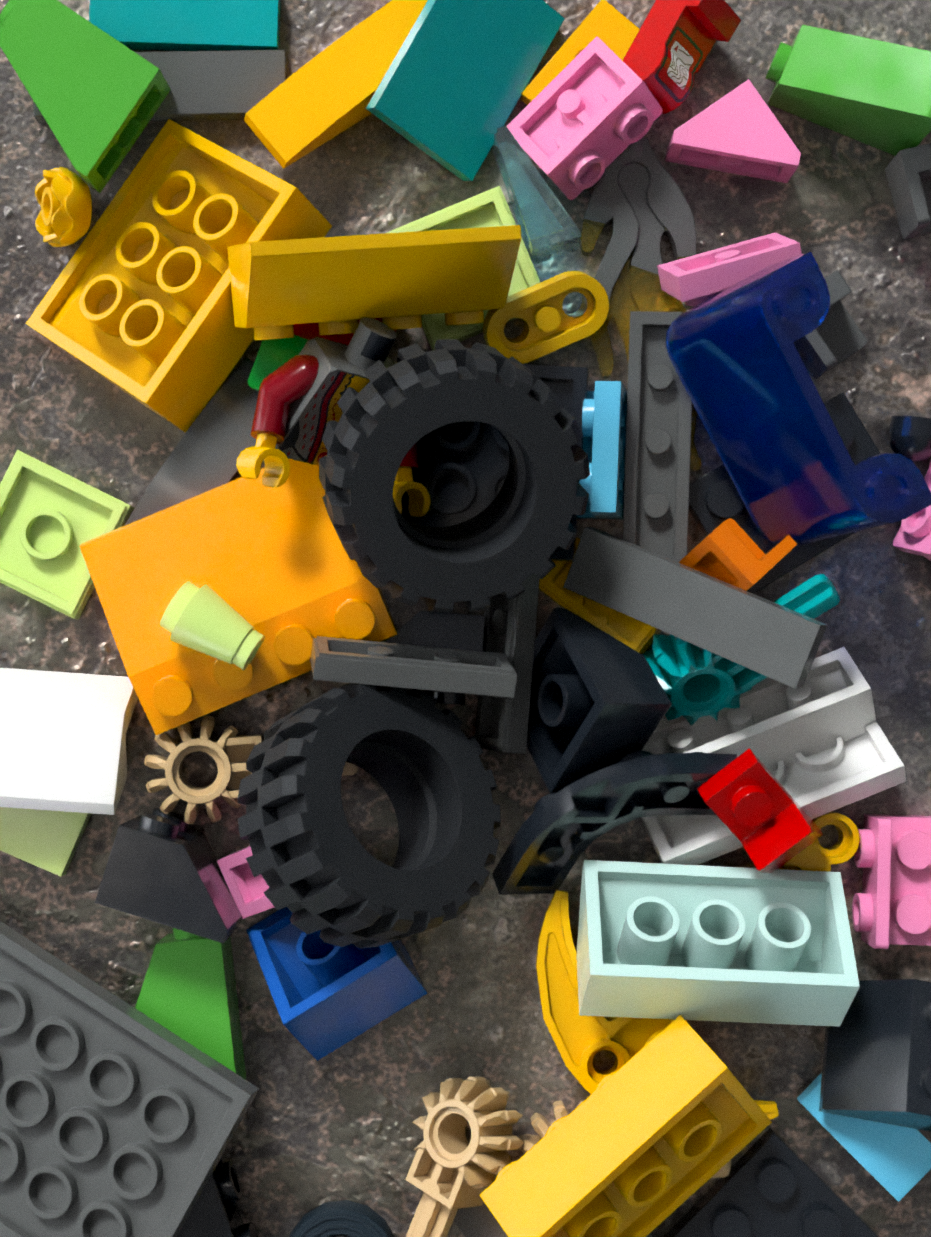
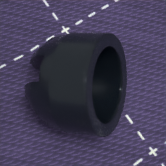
[889,416,931,462]

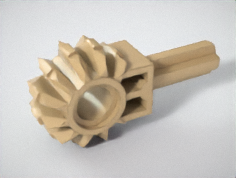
[144,715,358,824]
[405,1076,525,1237]

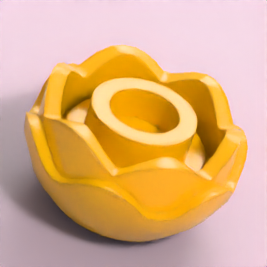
[35,167,92,247]

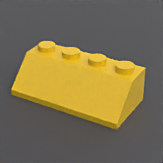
[227,225,521,340]
[480,1015,772,1237]

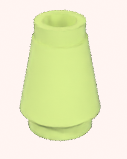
[160,581,265,670]

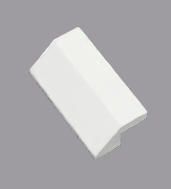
[641,647,906,865]
[0,668,138,815]

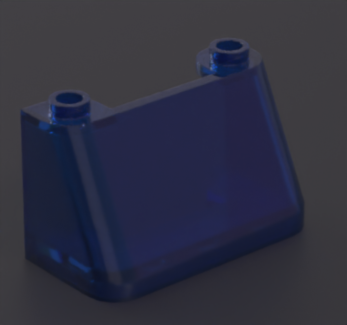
[665,251,931,546]

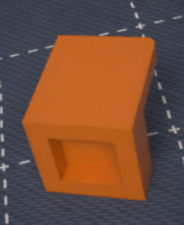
[678,518,797,591]

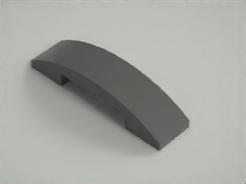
[124,357,259,526]

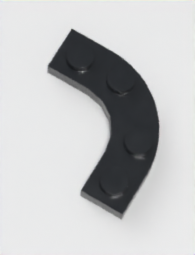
[492,751,738,895]

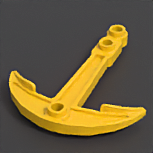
[536,811,860,1120]

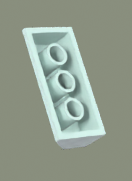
[576,860,860,1027]

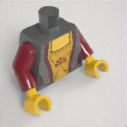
[236,317,430,517]

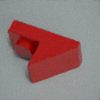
[697,748,823,873]

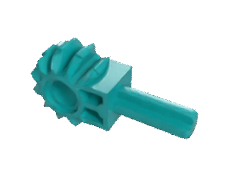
[642,574,840,726]

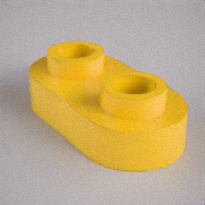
[483,271,609,364]

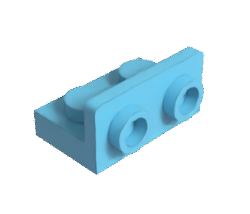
[578,381,627,520]

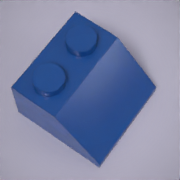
[246,907,427,1061]

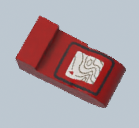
[623,0,741,114]

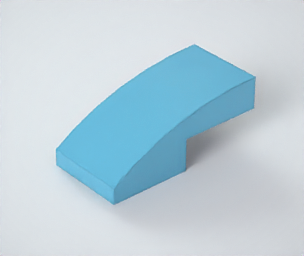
[797,1073,931,1202]

